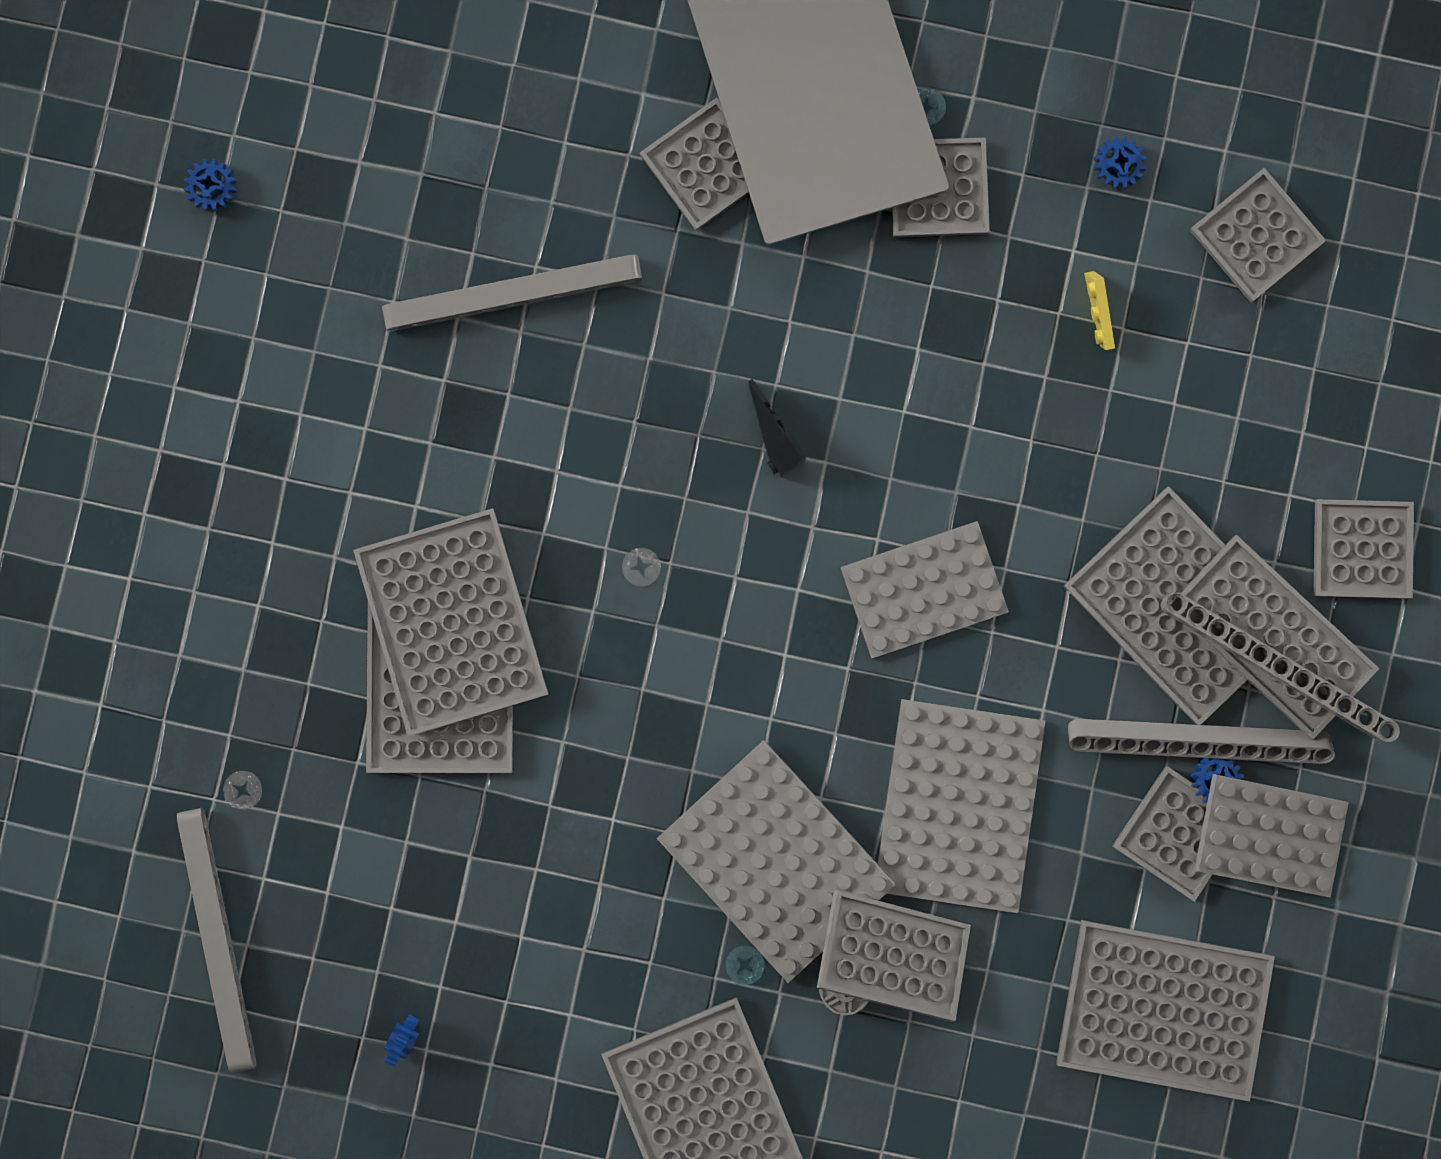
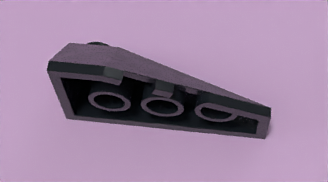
[748,379,806,477]

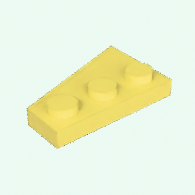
[1084,271,1115,350]

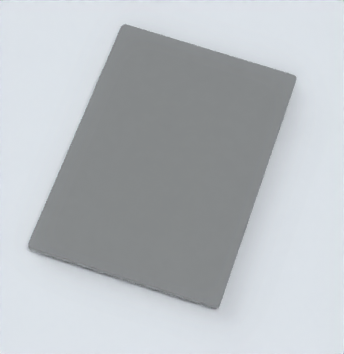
[687,0,949,245]

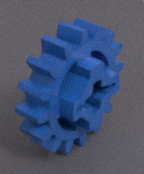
[1093,137,1147,190]
[183,159,237,212]
[1191,758,1244,803]
[384,1014,419,1067]

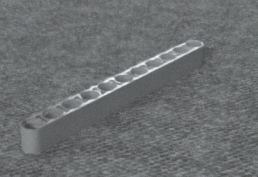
[382,255,643,331]
[1161,593,1400,742]
[1068,719,1335,764]
[177,808,256,1074]

